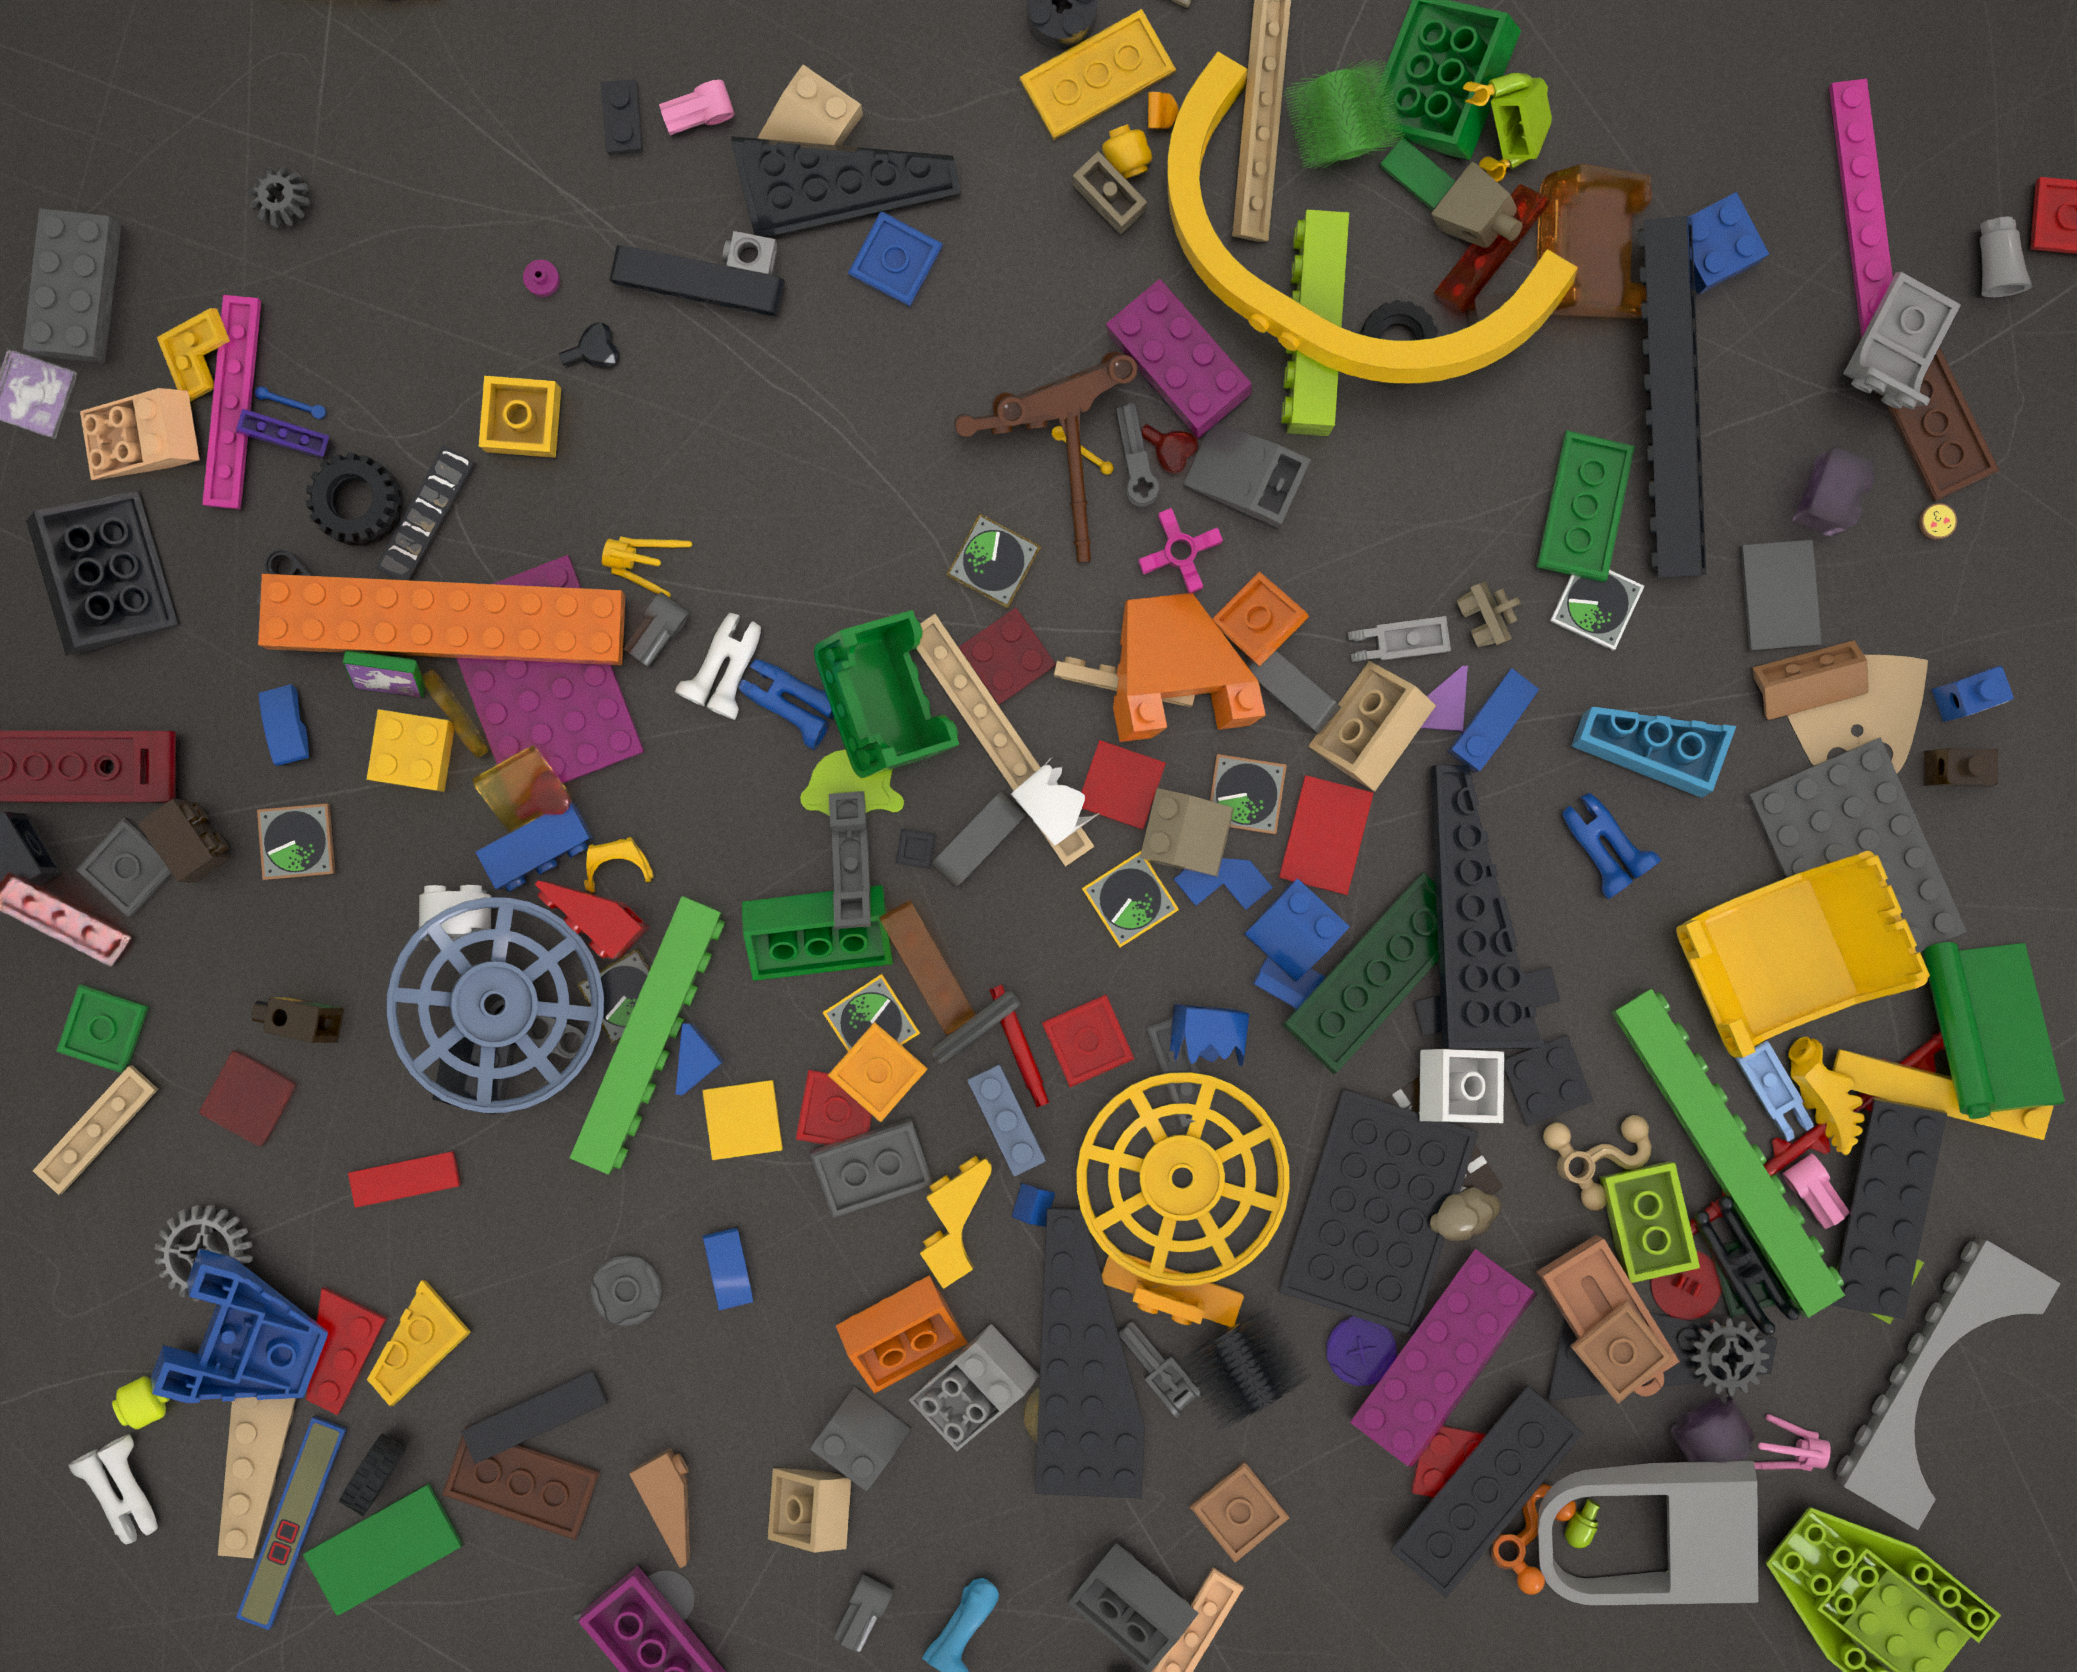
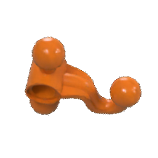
[1490,1483,1577,1595]

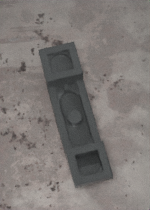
[829,791,871,929]

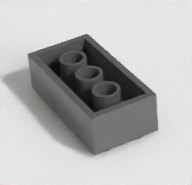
[23,208,121,363]

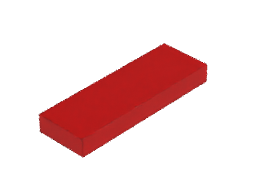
[348,1151,461,1208]

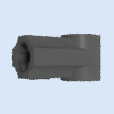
[623,592,690,667]
[833,1574,894,1652]

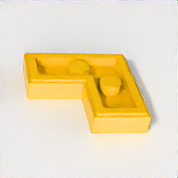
[157,308,230,402]

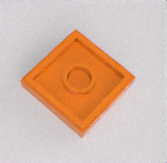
[1212,571,1309,667]

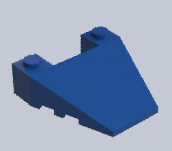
[151,1248,328,1403]

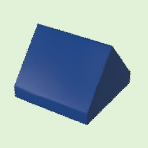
[1012,1183,1055,1227]

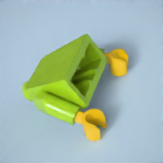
[1463,73,1552,182]

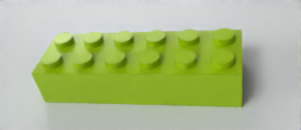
[1281,210,1349,436]

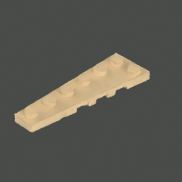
[218,1397,296,1559]

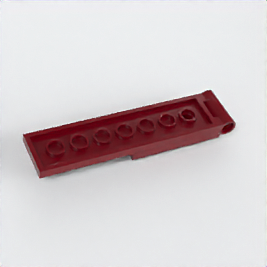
[0,731,176,803]

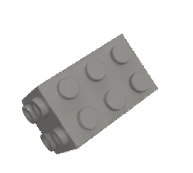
[1843,272,1961,410]

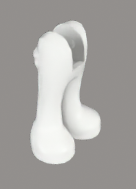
[675,613,761,720]
[68,1434,158,1545]

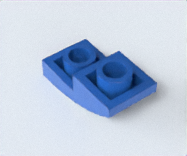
[258,684,309,766]
[702,1228,753,1310]

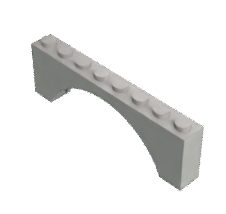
[1835,1237,2061,1530]

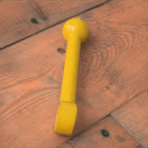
[1052,426,1114,475]

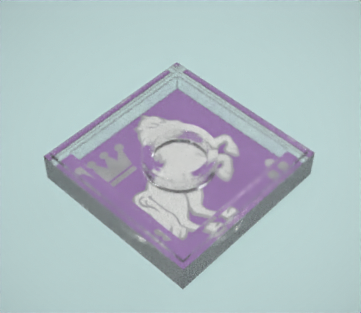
[0,349,78,439]

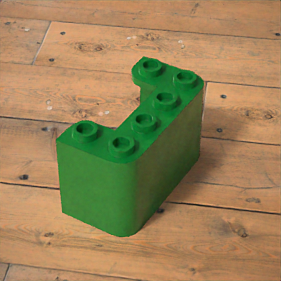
[814,610,959,778]

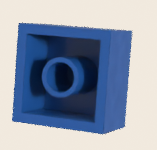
[1689,192,1769,295]

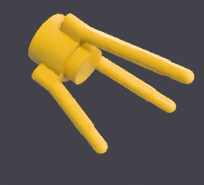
[602,536,692,597]

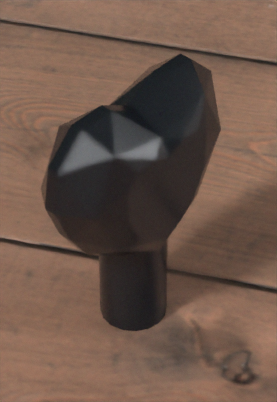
[559,322,619,367]

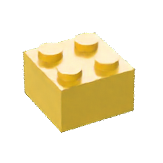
[479,376,561,458]
[366,709,455,792]

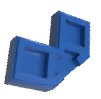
[1173,858,1273,910]

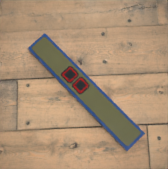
[236,1416,347,1630]

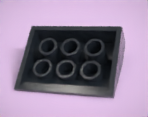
[26,490,178,656]

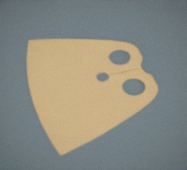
[1787,655,1928,773]

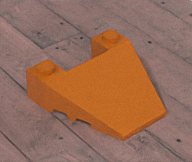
[1113,593,1265,742]

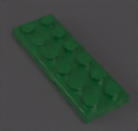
[1282,872,1439,1074]

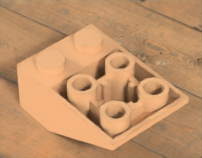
[80,388,199,480]

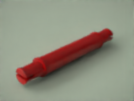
[989,984,1050,1108]

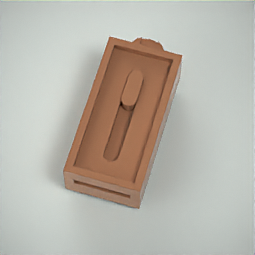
[1536,1234,1680,1396]

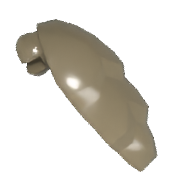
[1430,1187,1502,1241]

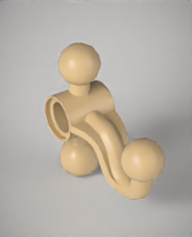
[1543,1115,1652,1211]

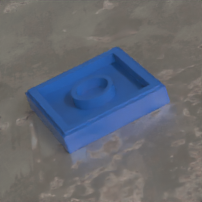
[848,211,943,307]

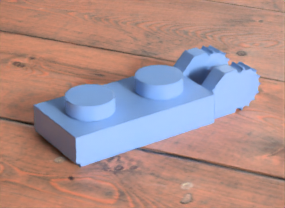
[1735,1040,1814,1142]

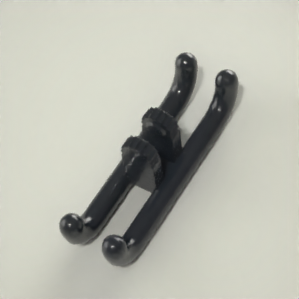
[1694,1196,1800,1335]

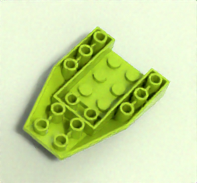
[1765,1507,2001,1672]

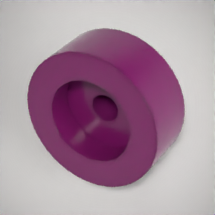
[523,259,560,297]

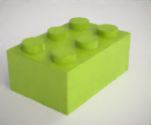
[1599,1161,1700,1283]

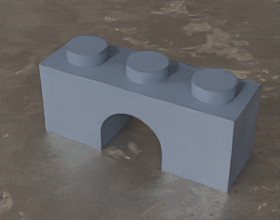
[968,1063,1046,1177]

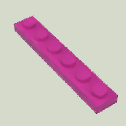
[202,295,261,510]

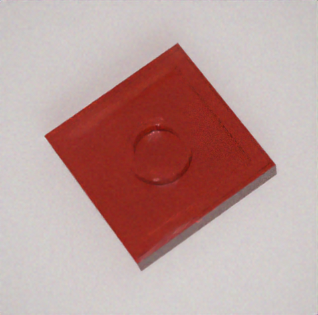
[198,1050,297,1147]

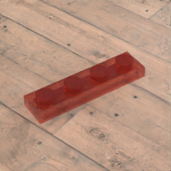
[1433,184,1550,313]
[0,872,131,966]

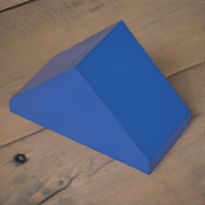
[675,1022,725,1095]

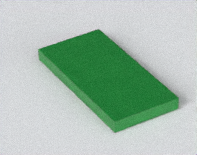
[1536,430,1635,583]
[303,1483,463,1616]

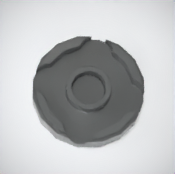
[590,1254,663,1326]

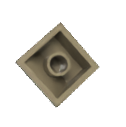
[1140,788,1234,877]

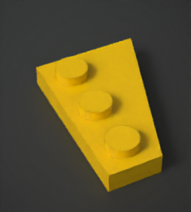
[367,1280,471,1406]

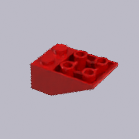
[535,880,650,959]

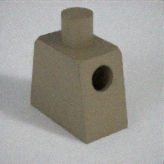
[1431,162,1522,248]

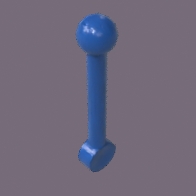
[255,386,327,420]

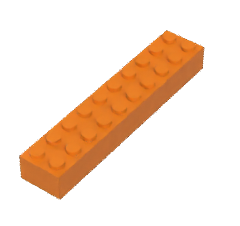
[258,574,626,665]

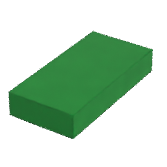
[1379,138,1456,211]

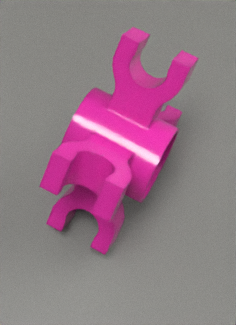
[1138,508,1223,594]

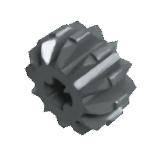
[249,166,310,227]

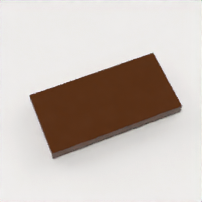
[1881,346,2000,502]
[442,1426,600,1541]

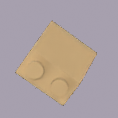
[768,1468,851,1553]

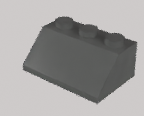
[1068,1543,1199,1672]

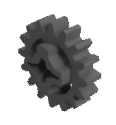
[1689,1316,1769,1396]

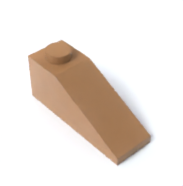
[629,1448,690,1568]

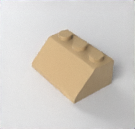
[1308,661,1436,792]

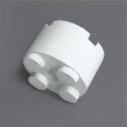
[419,885,491,941]

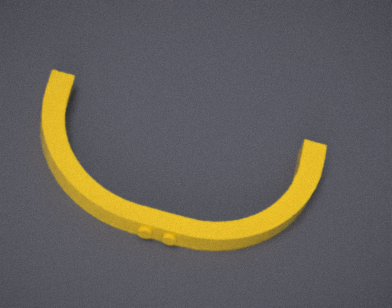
[1168,52,1578,383]

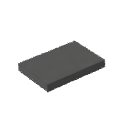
[1740,539,1822,651]
[810,1118,933,1218]

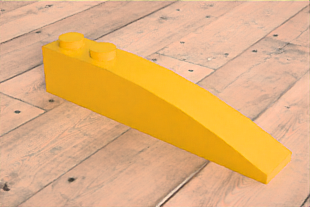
[1832,1049,2054,1140]

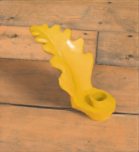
[1788,1037,1865,1155]

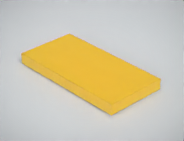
[1019,9,1176,140]

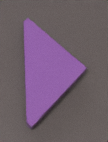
[1420,666,1468,732]

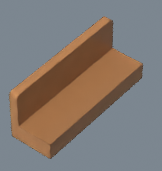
[1753,640,1869,720]

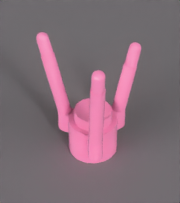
[1754,1414,1831,1471]

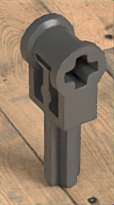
[1115,403,1159,507]
[1118,1321,1205,1418]

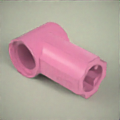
[659,80,735,135]
[1782,1153,1850,1229]

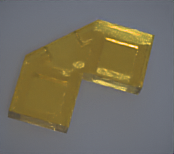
[423,669,488,758]

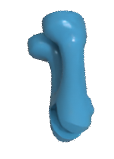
[922,1578,999,1672]

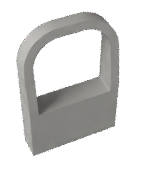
[1538,1461,1758,1605]

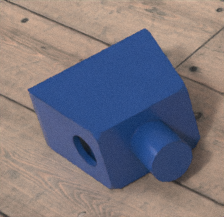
[1931,666,2014,722]

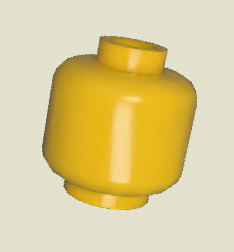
[1102,124,1153,179]

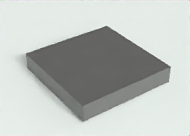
[76,818,171,917]

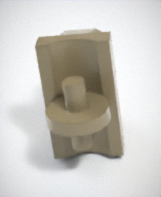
[1457,582,1521,647]

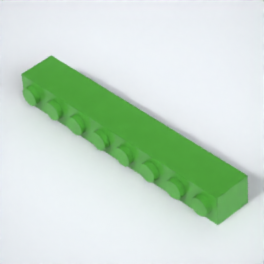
[570,896,726,1175]

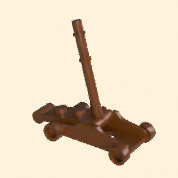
[954,351,1137,562]

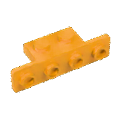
[1101,1252,1244,1327]

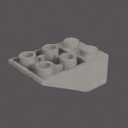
[909,1324,1039,1451]

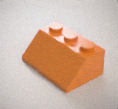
[836,1275,968,1394]

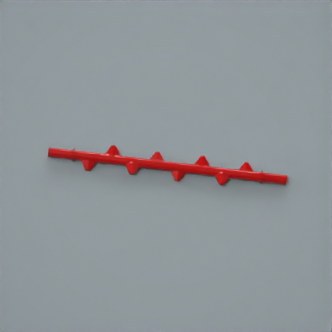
[1689,1032,1945,1236]

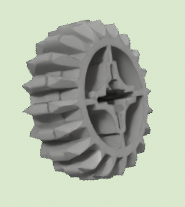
[155,1205,253,1301]

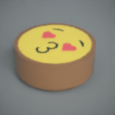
[1919,503,1957,540]

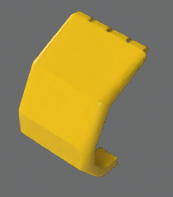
[1676,851,1930,1058]

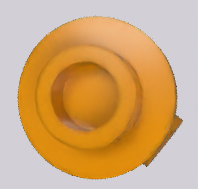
[1148,92,1179,129]

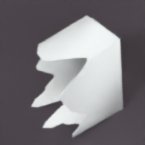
[1011,757,1099,846]

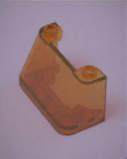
[1537,163,1652,318]

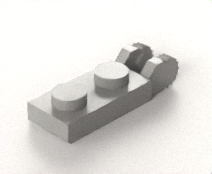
[1348,616,1451,662]

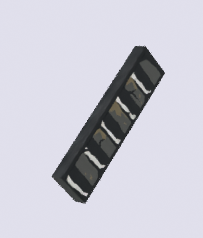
[375,445,476,581]

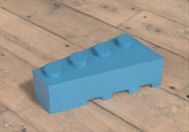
[1571,707,1736,798]

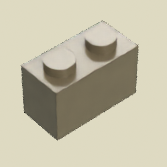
[1072,151,1147,235]

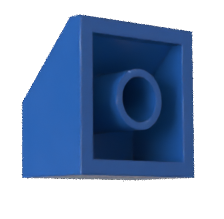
[1244,878,1350,982]

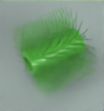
[1283,59,1405,169]

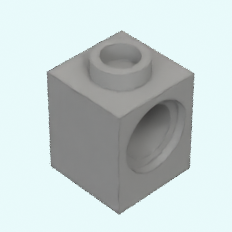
[722,231,778,275]

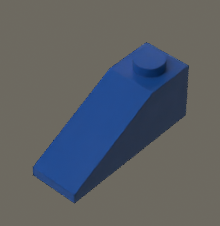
[1447,668,1540,773]

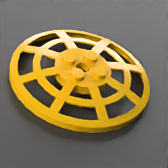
[1077,1072,1289,1286]

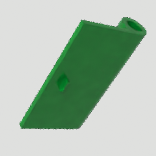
[1922,942,2065,1119]

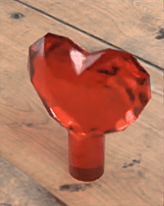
[1141,424,1198,473]
[515,770,571,820]

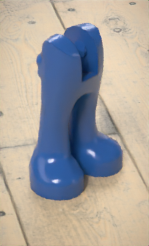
[738,659,834,750]
[1562,793,1661,899]

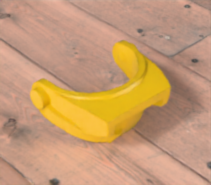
[584,837,654,893]

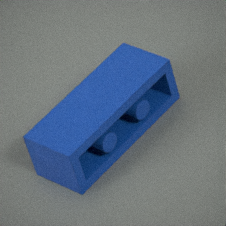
[476,801,594,892]

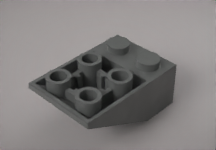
[1183,423,1311,529]

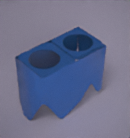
[1170,1004,1250,1066]

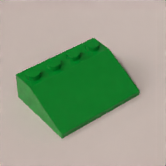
[1366,0,1521,160]

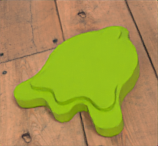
[800,750,904,816]

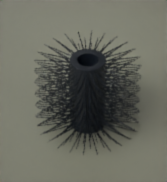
[1181,1309,1311,1429]

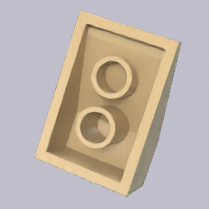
[758,65,863,146]

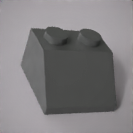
[810,1386,911,1492]

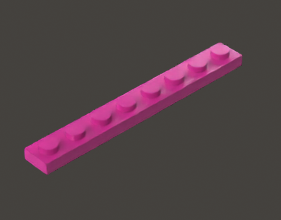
[1829,79,1893,339]

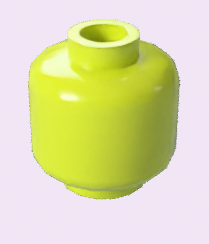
[112,1376,170,1430]

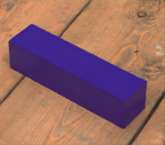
[236,409,329,459]

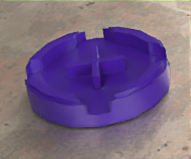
[1326,1316,1397,1386]

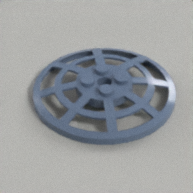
[386,897,604,1113]

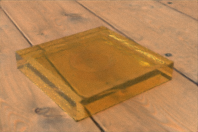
[473,745,572,833]

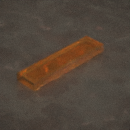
[879,900,975,1035]

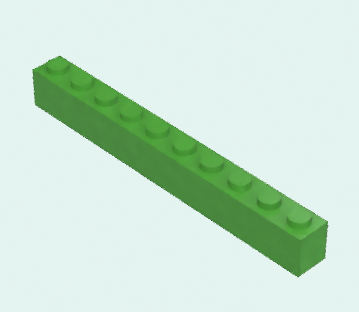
[1611,989,1845,1318]

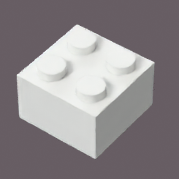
[1420,1049,1504,1123]

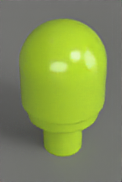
[1565,1499,1600,1549]

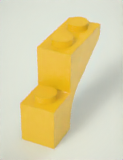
[920,1155,992,1289]

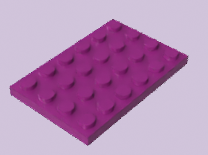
[456,555,645,803]

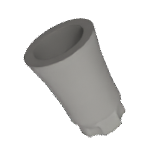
[1980,217,2032,297]

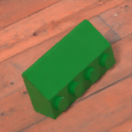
[742,885,893,981]

